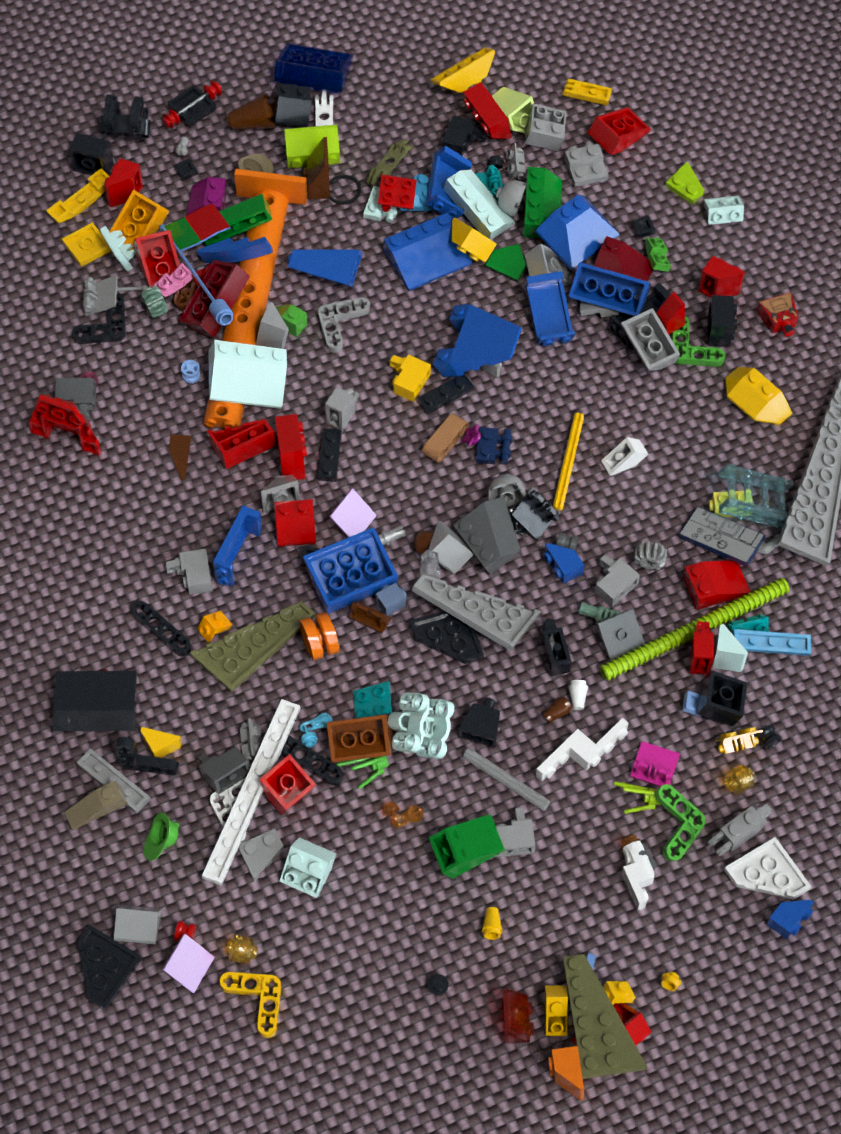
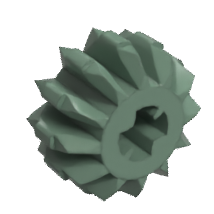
[141,286,168,318]

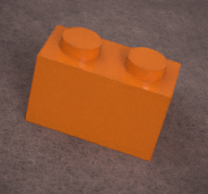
[548,1046,584,1101]

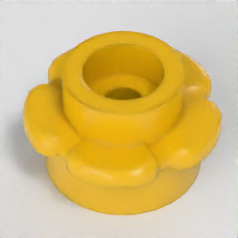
[661,972,681,991]

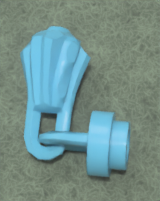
[300,713,332,747]

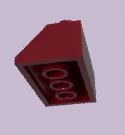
[178,260,250,338]

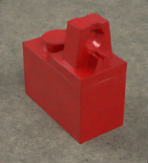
[689,621,714,675]

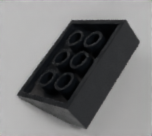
[53,671,137,731]

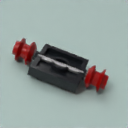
[162,81,222,129]

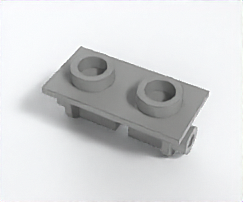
[506,143,526,181]
[240,718,261,762]

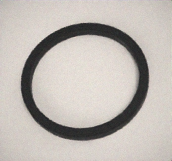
[329,175,361,205]

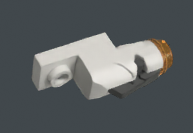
[621,835,657,911]

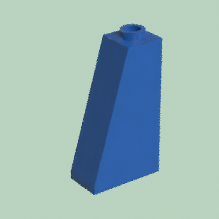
[287,250,363,287]

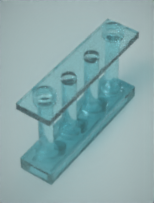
[718,464,794,529]

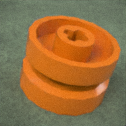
[299,612,340,661]

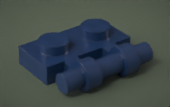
[476,427,512,465]

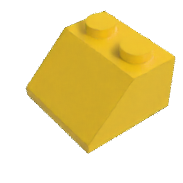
[452,217,497,262]

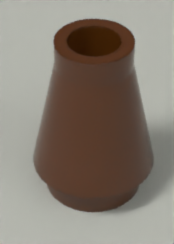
[542,696,573,724]

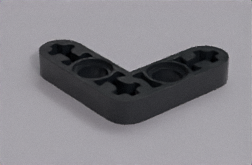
[72,293,126,344]
[115,737,179,776]

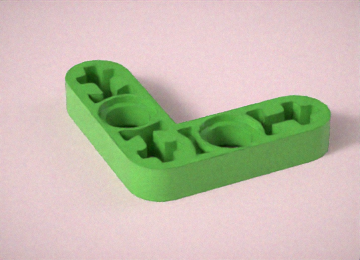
[672,316,725,367]
[655,784,706,862]

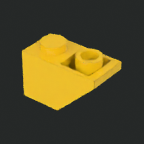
[545,985,568,1036]

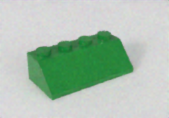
[524,167,562,238]

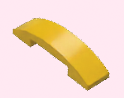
[46,168,110,223]

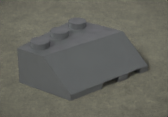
[454,497,521,575]

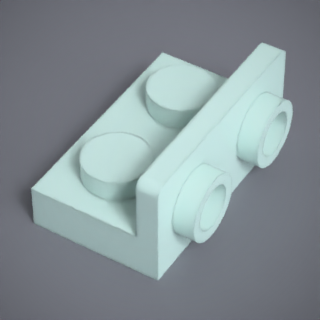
[704,196,744,225]

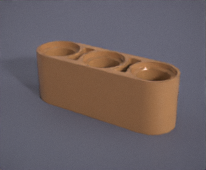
[422,413,469,463]

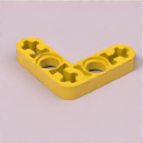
[220,972,281,1038]

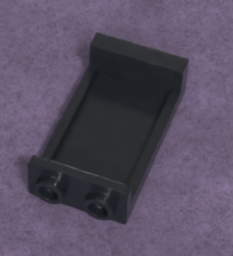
[608,282,671,350]

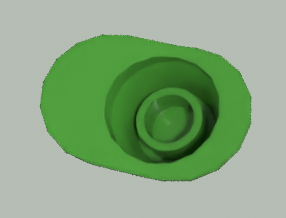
[144,812,179,861]

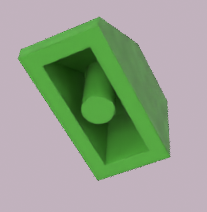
[276,304,307,338]

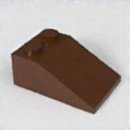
[304,137,330,199]

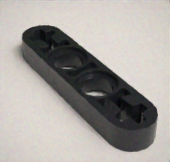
[131,601,191,657]
[281,736,343,786]

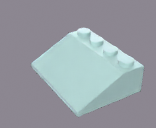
[209,340,287,409]

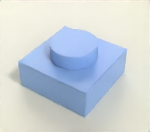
[682,691,701,717]

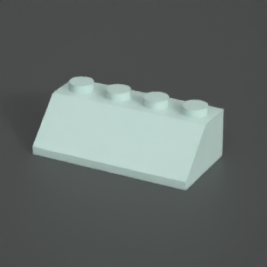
[444,170,515,240]

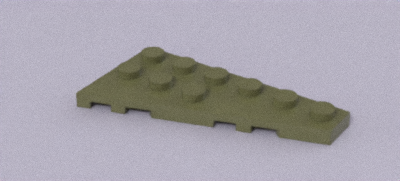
[190,601,316,693]
[563,954,647,1079]

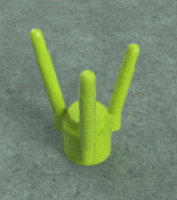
[613,781,661,814]

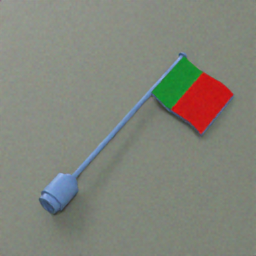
[159,204,233,325]

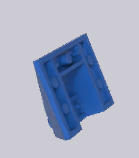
[535,195,620,270]

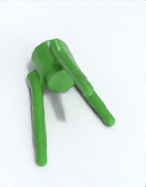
[336,756,389,789]

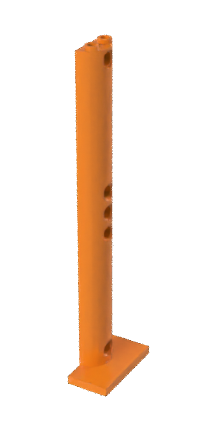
[203,169,307,428]

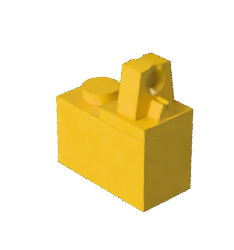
[390,354,431,402]

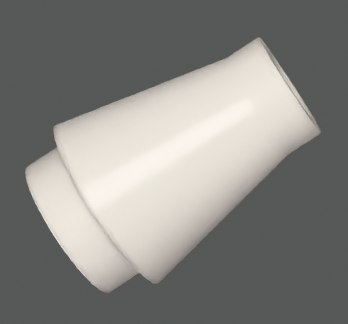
[568,680,588,710]

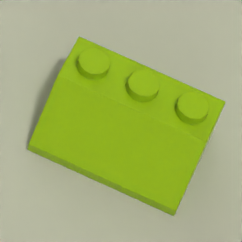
[284,124,340,168]

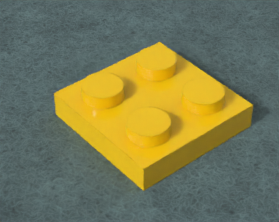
[62,222,112,267]

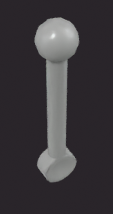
[117,285,148,292]

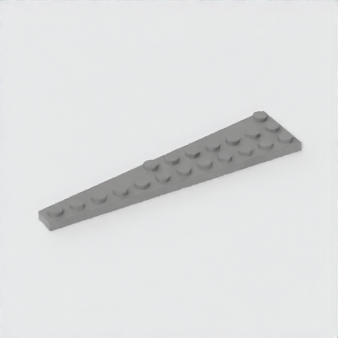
[777,372,841,566]

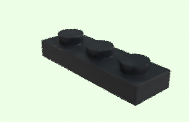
[417,374,474,415]
[318,428,342,482]

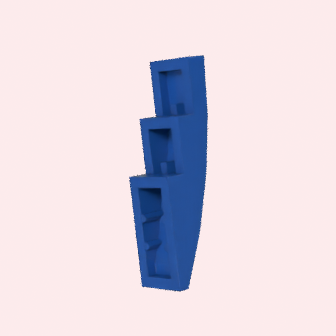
[197,237,273,263]

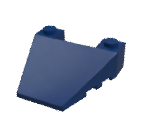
[433,304,522,377]

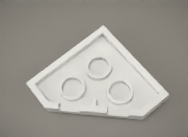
[724,837,812,900]

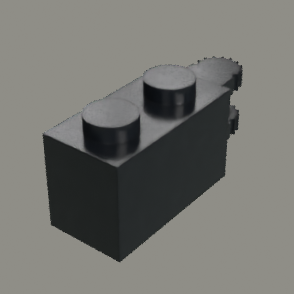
[541,618,572,676]

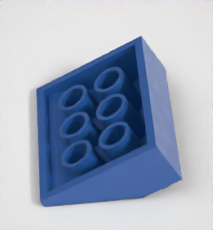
[384,212,472,291]
[303,527,399,614]

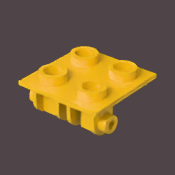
[715,727,763,754]

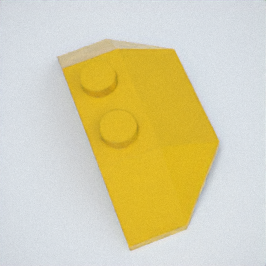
[430,47,495,93]
[725,367,792,425]

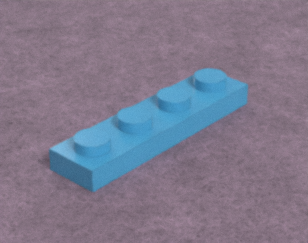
[732,629,811,656]

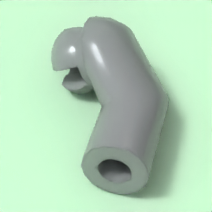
[175,136,189,156]
[756,538,778,554]

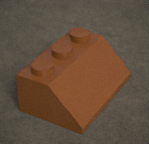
[327,714,393,762]

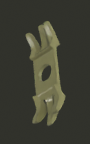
[367,139,414,186]

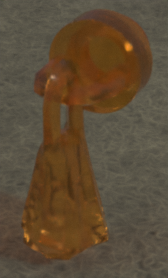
[383,801,424,828]

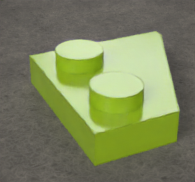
[665,162,705,205]

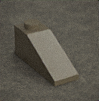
[65,781,128,831]

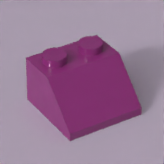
[187,177,227,215]

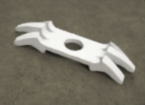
[315,90,334,126]

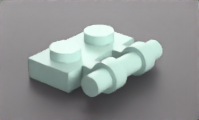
[363,186,397,223]

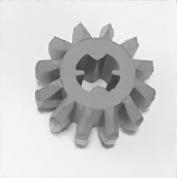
[634,541,667,571]

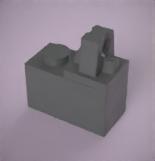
[55,378,96,421]
[197,747,250,795]

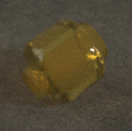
[724,764,755,794]
[225,935,258,964]

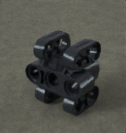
[99,94,151,140]

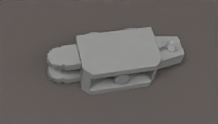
[708,804,772,856]

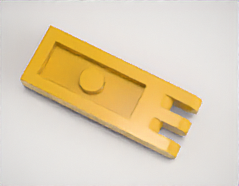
[563,79,612,106]

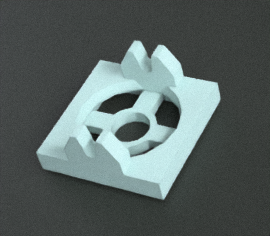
[100,226,135,271]

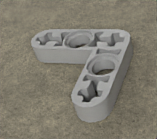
[318,297,370,353]

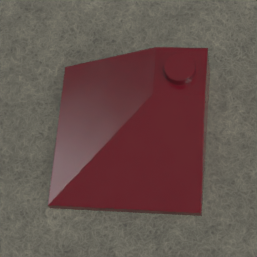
[594,236,653,281]

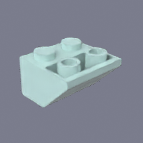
[279,837,336,898]

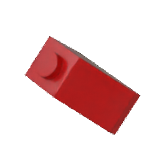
[656,292,685,334]

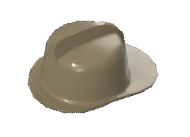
[238,153,273,173]

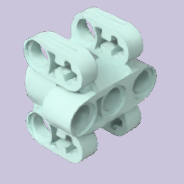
[388,692,454,759]

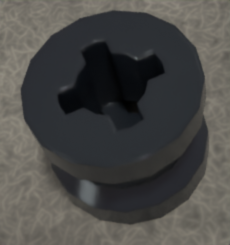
[756,725,782,749]

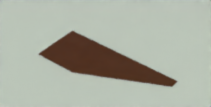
[169,434,191,480]

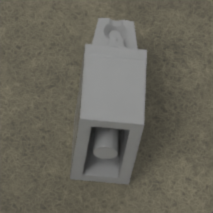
[325,387,359,431]
[166,549,212,595]
[595,554,640,608]
[494,807,535,858]

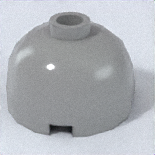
[496,180,527,217]
[488,474,526,508]

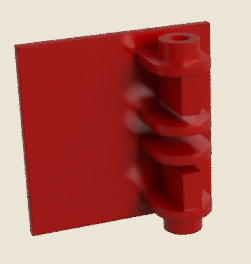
[378,174,417,212]

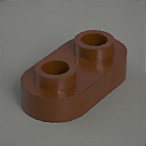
[174,278,197,310]

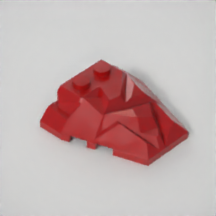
[28,395,101,456]

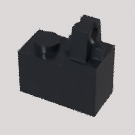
[442,115,487,156]

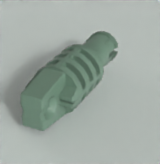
[578,602,622,622]

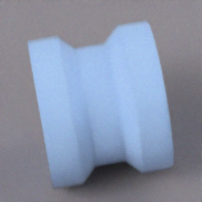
[181,360,200,383]

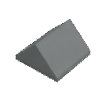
[256,302,289,349]
[427,521,474,574]
[114,905,163,944]

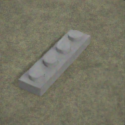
[76,748,150,814]

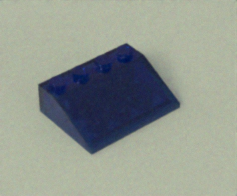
[274,43,354,93]

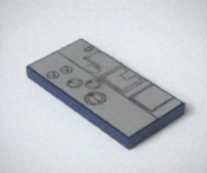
[679,506,765,567]

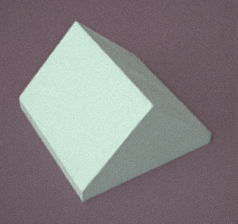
[712,624,748,672]

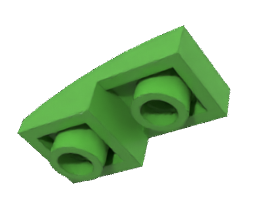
[645,237,671,272]

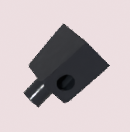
[459,697,500,748]

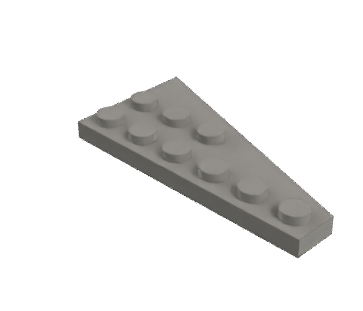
[412,574,541,651]

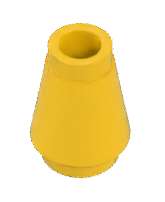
[482,907,503,940]

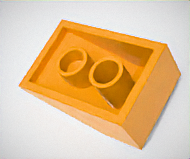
[110,190,169,250]

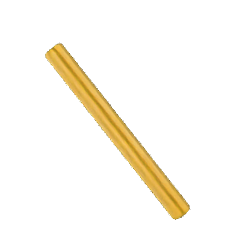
[553,412,584,511]

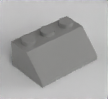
[621,308,680,371]

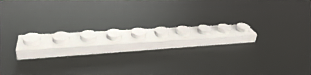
[202,699,300,886]

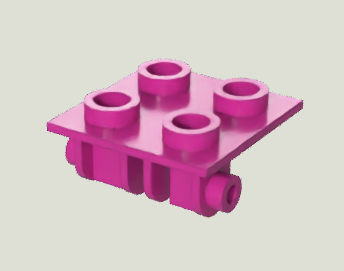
[630,741,680,786]

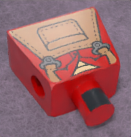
[757,292,798,337]

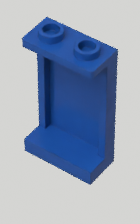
[426,146,472,220]
[524,271,575,346]
[213,506,262,587]

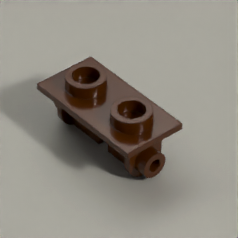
[348,601,392,634]

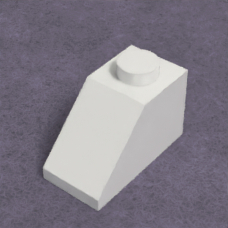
[601,437,648,476]

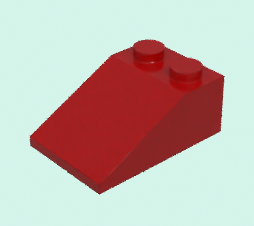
[588,107,651,155]
[132,230,180,288]
[682,560,751,610]

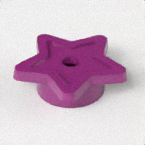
[461,424,481,446]

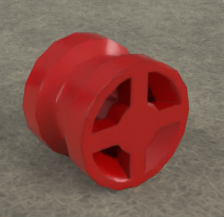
[174,920,196,942]

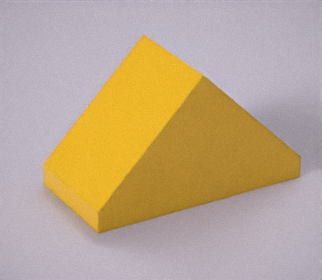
[141,727,182,758]

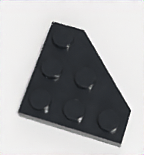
[410,611,484,664]
[78,925,142,1011]

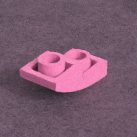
[154,263,195,297]

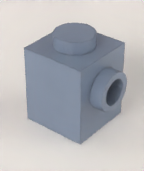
[376,583,407,616]

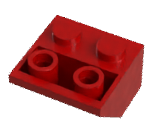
[104,158,143,207]
[698,256,745,298]

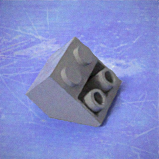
[525,103,566,151]

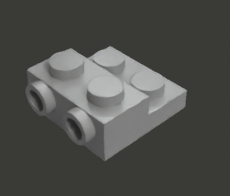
[564,143,609,187]

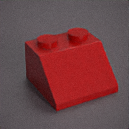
[274,499,316,547]
[259,754,316,815]

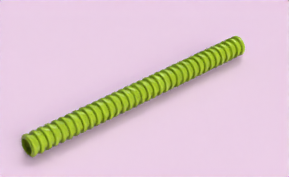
[600,577,789,681]

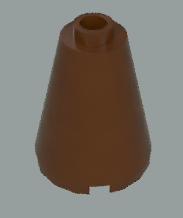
[226,93,276,130]

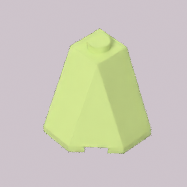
[492,87,534,134]

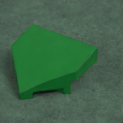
[486,244,526,282]

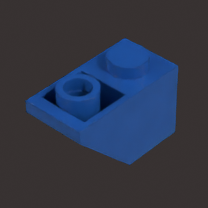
[543,543,585,584]
[767,900,814,939]

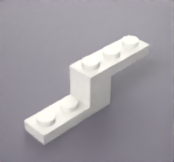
[536,718,628,782]

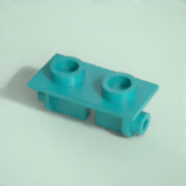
[727,614,769,633]

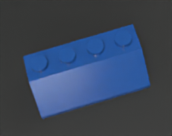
[569,262,651,316]

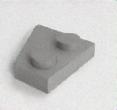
[238,828,284,881]

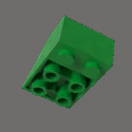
[429,814,505,879]

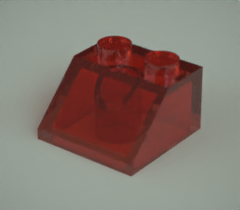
[501,989,534,1044]

